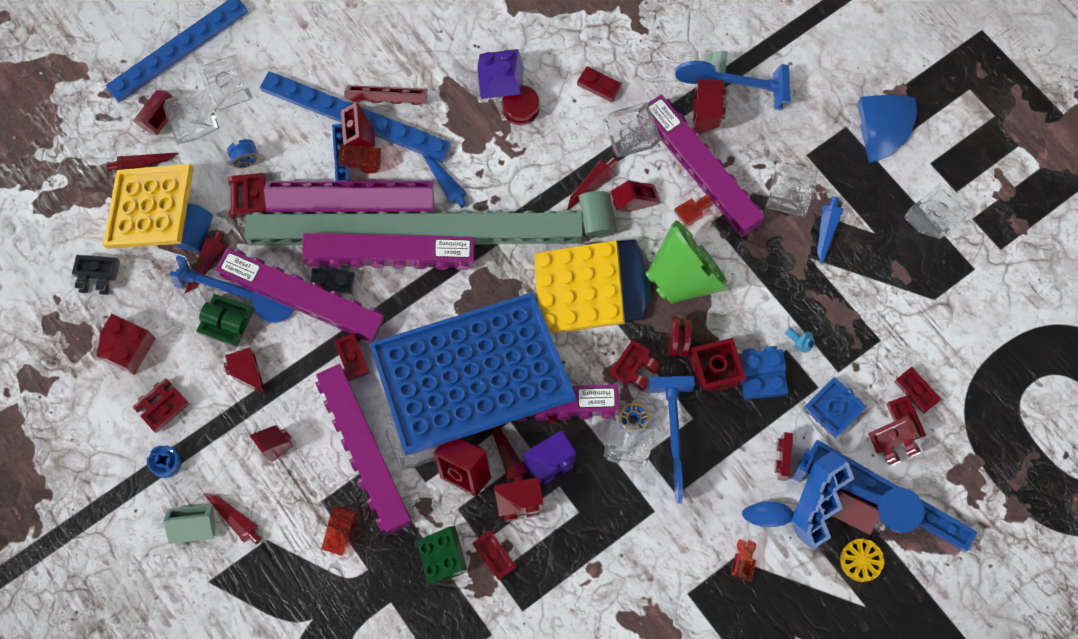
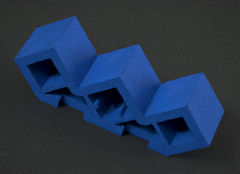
[791,451,854,549]

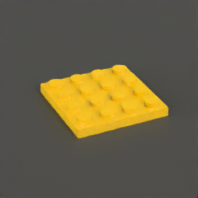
[103,164,194,249]
[534,240,625,334]

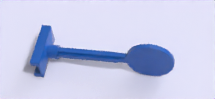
[675,60,791,110]
[169,255,294,323]
[649,376,695,504]
[792,449,925,533]

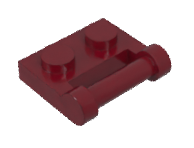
[228,173,267,219]

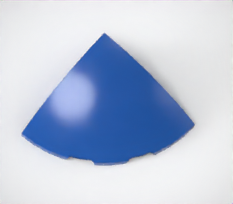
[857,95,917,163]

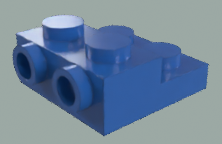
[739,346,788,400]

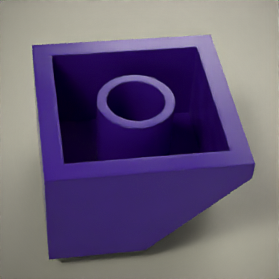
[477,49,524,99]
[523,431,576,484]

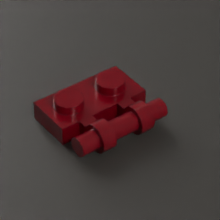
[132,378,190,433]

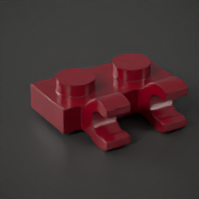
[609,339,660,391]
[868,415,921,465]

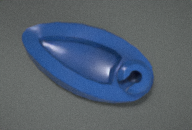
[742,501,794,527]

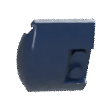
[585,239,652,321]

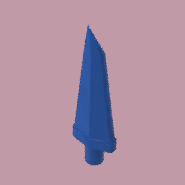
[423,155,467,208]
[817,196,843,264]

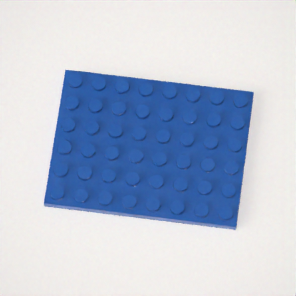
[369,292,576,456]

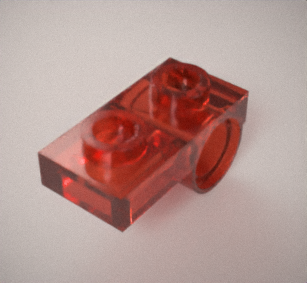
[338,144,381,174]
[321,505,358,556]

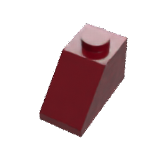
[341,102,376,154]
[611,180,660,212]
[224,347,266,394]
[250,425,293,462]

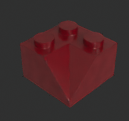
[693,79,726,134]
[96,313,156,375]
[688,338,746,390]
[434,438,491,497]
[494,477,544,522]

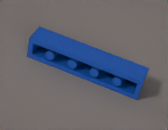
[332,124,350,181]

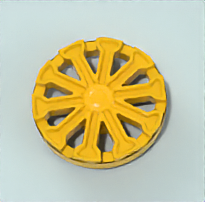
[840,539,884,582]

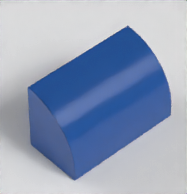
[175,203,213,253]

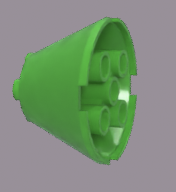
[645,220,730,304]

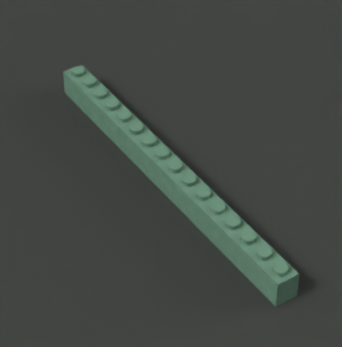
[244,211,582,246]

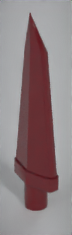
[106,153,178,171]
[567,157,618,211]
[184,230,226,294]
[492,426,528,481]
[203,493,262,545]

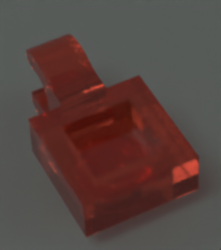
[674,194,713,227]
[731,539,756,582]

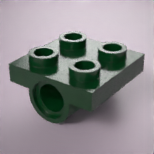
[196,294,254,348]
[417,526,467,584]

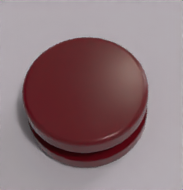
[502,85,539,125]
[668,316,692,357]

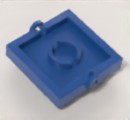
[803,377,866,439]

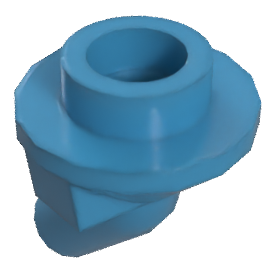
[785,327,815,353]

